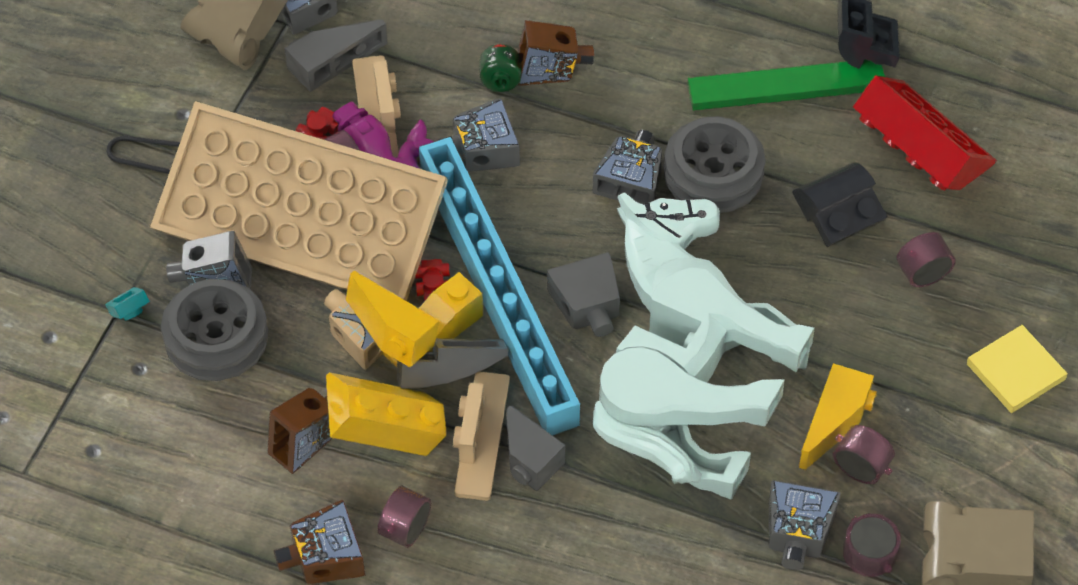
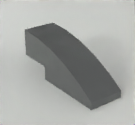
[397,339,508,389]

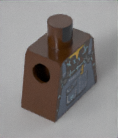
[517,20,594,85]
[267,388,332,474]
[273,500,365,584]

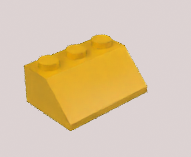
[326,372,447,456]

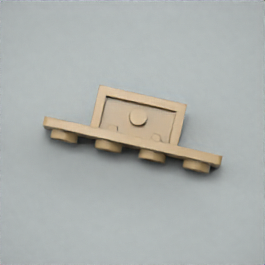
[352,56,401,158]
[453,372,510,501]

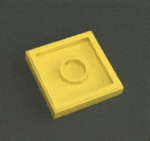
[967,325,1068,414]

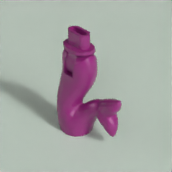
[333,101,434,169]

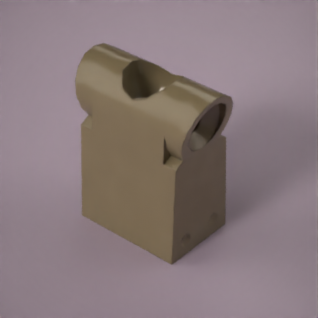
[181,0,288,70]
[922,501,1034,585]

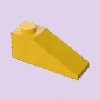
[346,271,439,367]
[382,272,483,367]
[799,363,877,470]

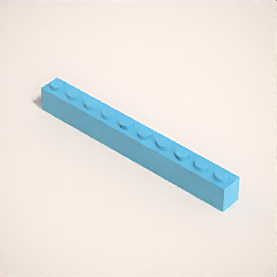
[419,137,580,435]

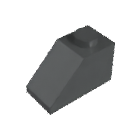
[506,405,565,491]

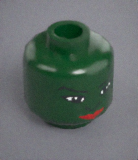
[479,44,522,92]

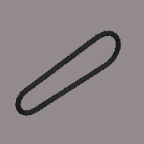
[106,136,180,174]

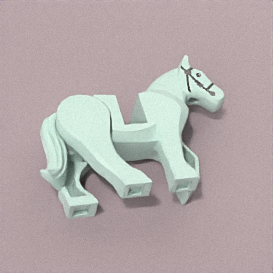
[593,193,815,499]

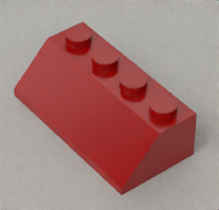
[853,75,997,191]

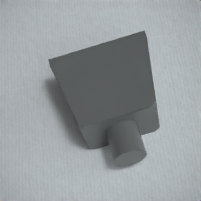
[547,252,620,337]

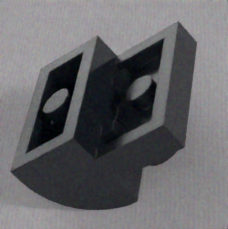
[837,0,900,69]
[792,162,888,247]

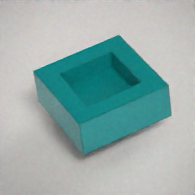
[105,287,150,320]

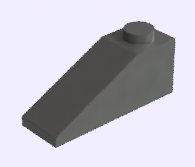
[285,19,387,92]

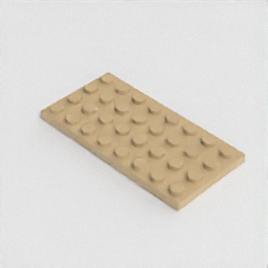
[150,101,448,301]

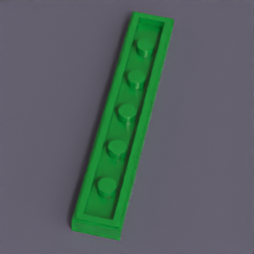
[687,59,885,111]

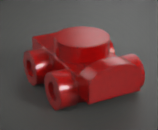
[295,106,339,141]
[415,259,450,302]

